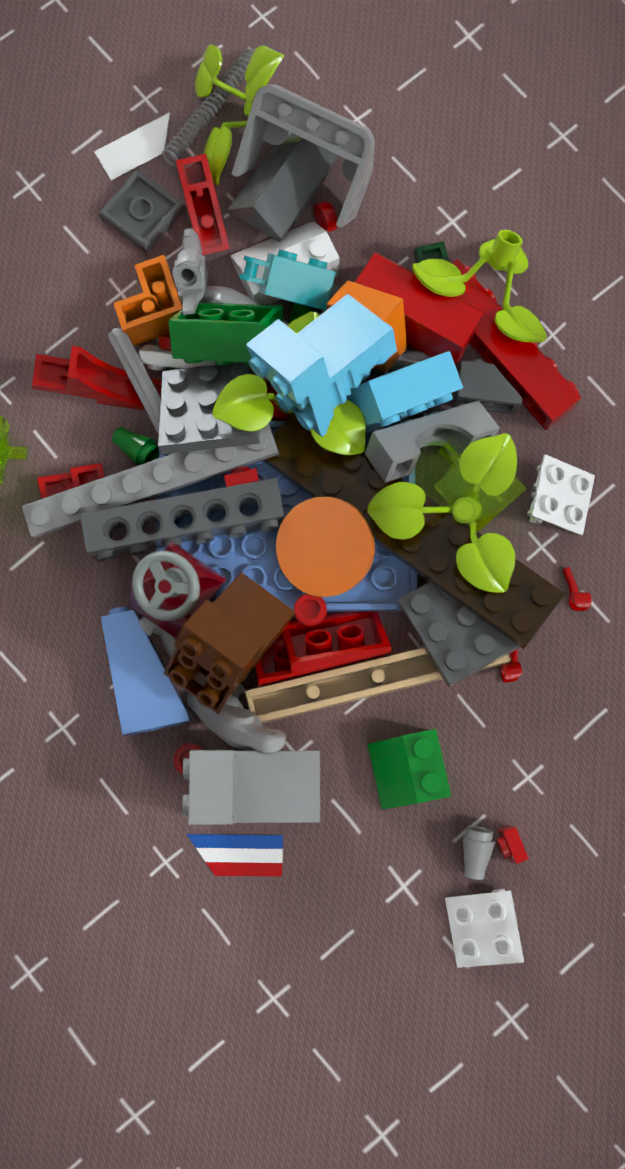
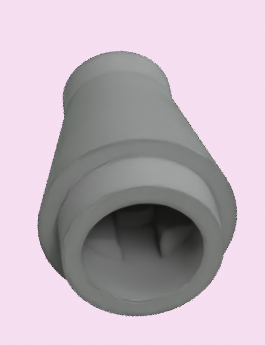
[462,826,496,880]

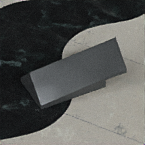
[227,133,339,242]

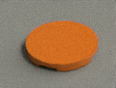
[276,497,375,597]

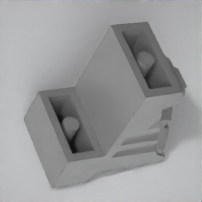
[182,750,320,825]

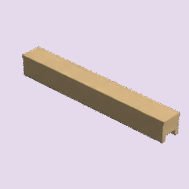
[245,648,510,724]

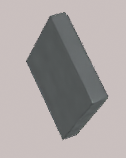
[99,169,185,253]

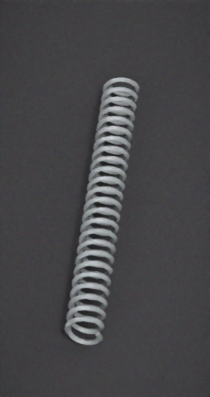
[162,47,255,166]

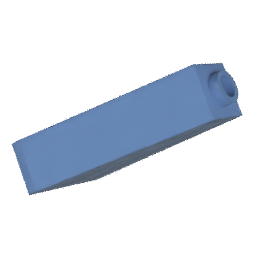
[101,607,192,736]

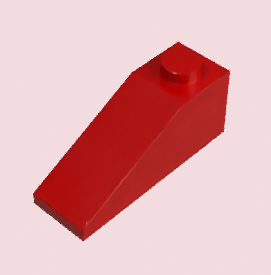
[175,153,230,255]

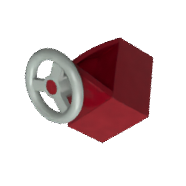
[129,541,226,639]

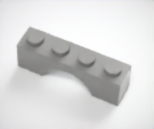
[365,400,500,483]

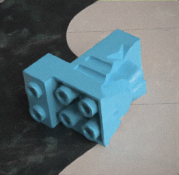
[246,294,397,437]

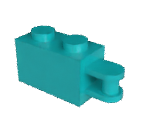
[239,249,336,311]

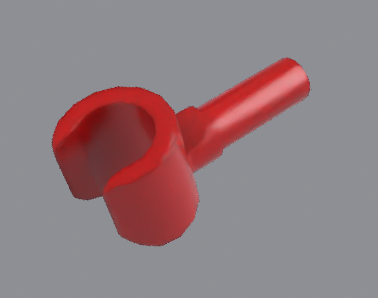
[562,567,592,611]
[500,649,522,683]

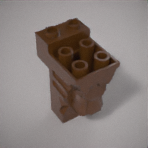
[163,572,295,714]

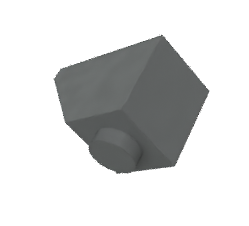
[454,358,522,415]

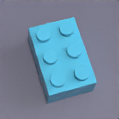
[346,351,463,432]

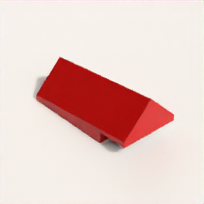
[355,252,484,367]
[254,611,391,688]

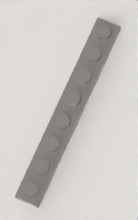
[22,423,279,538]

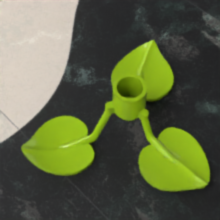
[195,45,285,185]
[412,230,547,342]
[212,312,366,455]
[367,433,517,593]

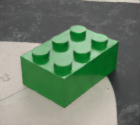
[168,302,283,367]

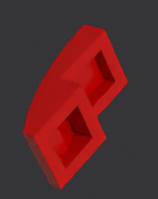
[37,463,105,499]

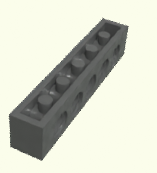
[80,478,284,562]

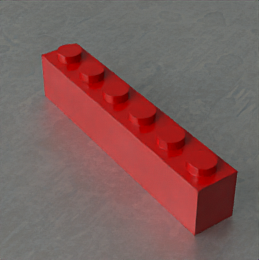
[452,258,582,430]

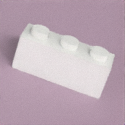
[230,221,340,305]

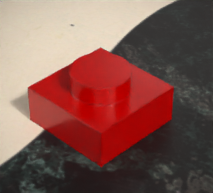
[224,467,259,487]
[496,825,529,864]

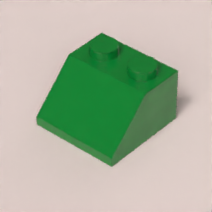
[367,729,451,810]

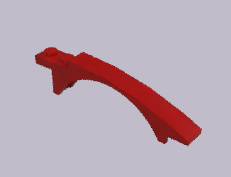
[32,346,290,421]

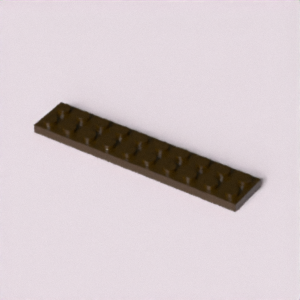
[263,412,565,649]

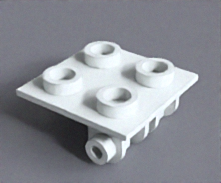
[527,454,595,535]
[445,889,524,968]

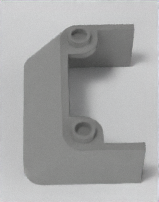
[231,84,375,228]

